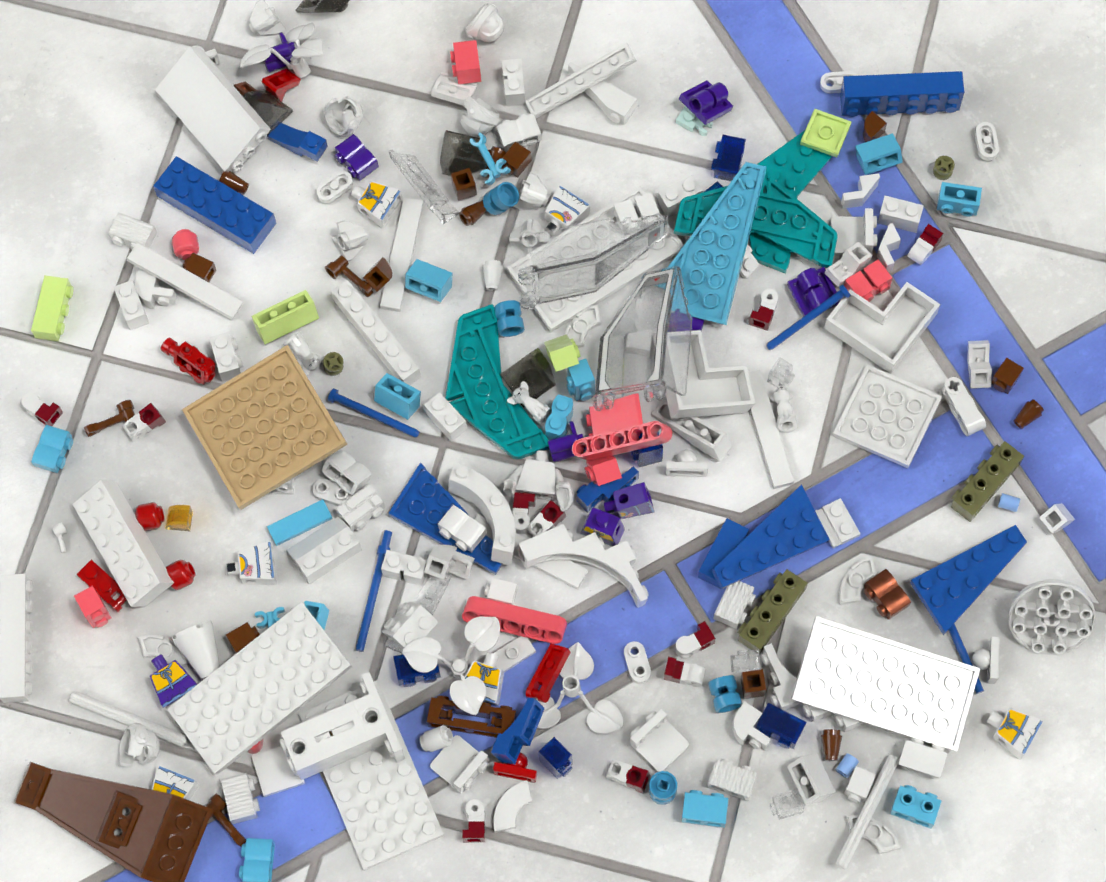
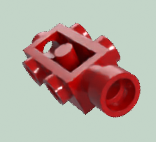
[161,338,215,385]

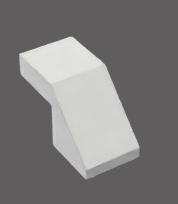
[841,173,880,209]
[877,223,901,272]
[967,340,992,388]

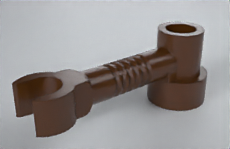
[325,256,374,297]
[84,400,135,437]
[206,793,246,847]

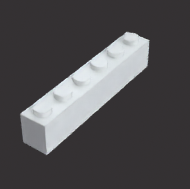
[331,280,421,385]
[0,574,33,703]

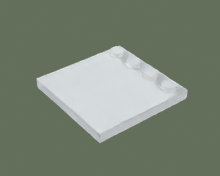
[833,364,942,468]

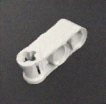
[942,377,986,437]

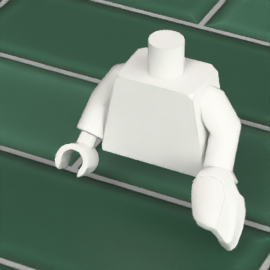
[503,451,574,512]

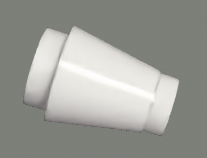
[483,260,503,291]

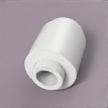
[420,725,453,752]

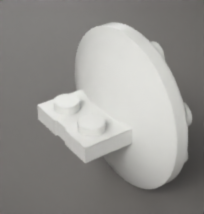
[1009,579,1096,655]

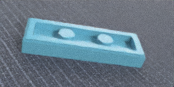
[267,499,333,546]

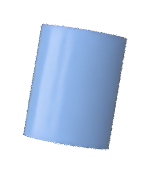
[998,493,1020,512]
[836,753,859,778]

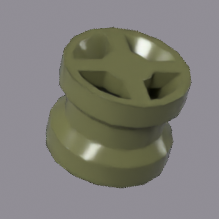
[933,155,955,180]
[323,352,344,376]

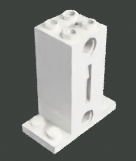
[279,672,405,780]

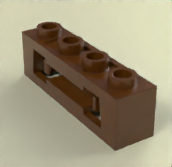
[427,695,516,738]

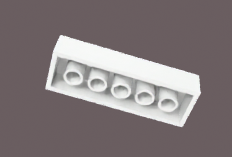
[73,480,174,607]

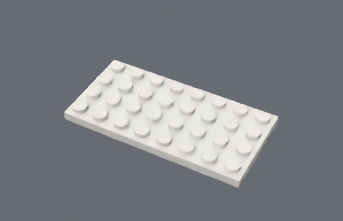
[507,187,684,332]
[167,602,352,775]
[791,617,980,751]
[299,680,444,871]

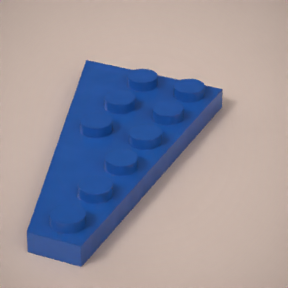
[388,462,503,575]
[711,484,830,589]
[910,525,1027,636]

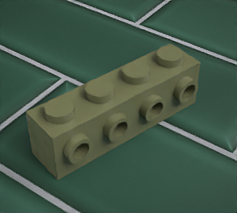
[951,441,1024,522]
[737,569,808,655]

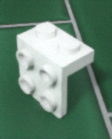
[831,208,877,255]
[382,601,438,648]
[630,709,689,772]
[430,735,489,794]

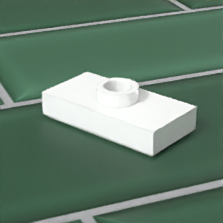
[493,636,536,673]

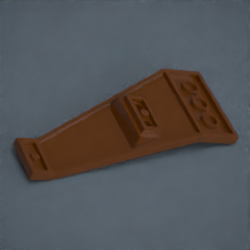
[14,761,213,882]

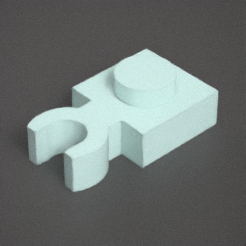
[676,106,713,136]

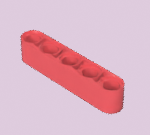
[572,421,672,461]
[462,596,567,644]

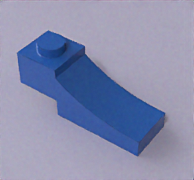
[268,121,328,162]
[576,466,639,513]
[491,697,545,764]

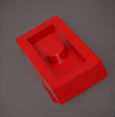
[261,68,301,102]

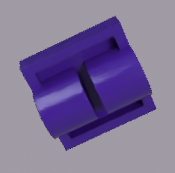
[679,80,733,125]
[787,267,841,317]

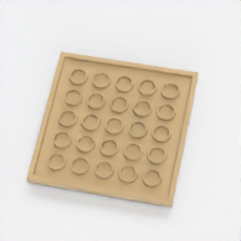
[182,345,348,510]

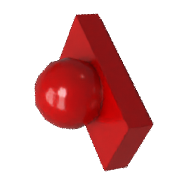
[493,752,537,783]

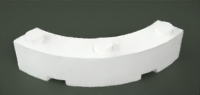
[448,463,516,566]

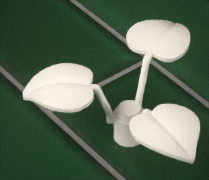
[240,23,324,78]
[402,617,500,715]
[535,642,623,734]

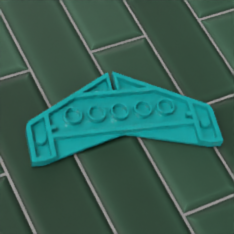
[749,130,833,274]
[673,176,838,268]
[445,304,550,459]

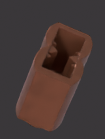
[864,569,911,620]

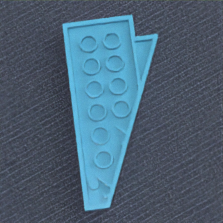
[655,162,767,325]

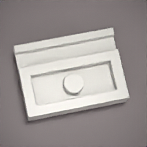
[431,72,478,106]
[815,498,860,549]

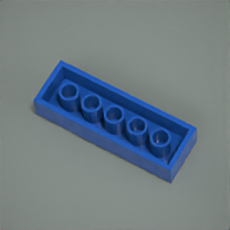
[840,71,965,117]
[153,156,277,254]

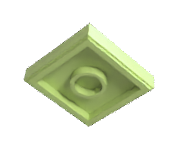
[800,109,852,158]

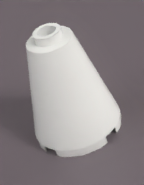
[172,620,220,680]

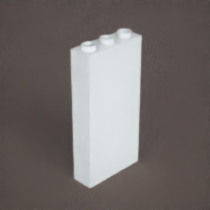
[155,46,271,172]

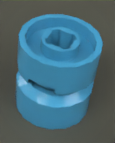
[483,182,519,215]
[494,300,525,337]
[708,675,742,713]
[649,771,677,805]

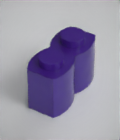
[335,134,379,181]

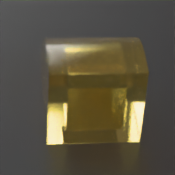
[165,505,193,531]

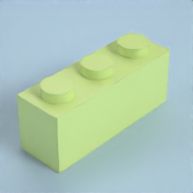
[31,275,73,341]
[251,290,319,344]
[544,334,581,372]

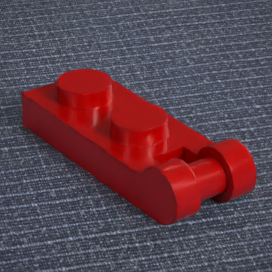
[77,559,127,612]
[526,643,571,703]

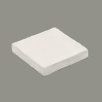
[252,746,305,797]

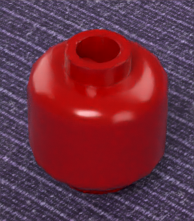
[134,502,165,531]
[166,560,196,590]

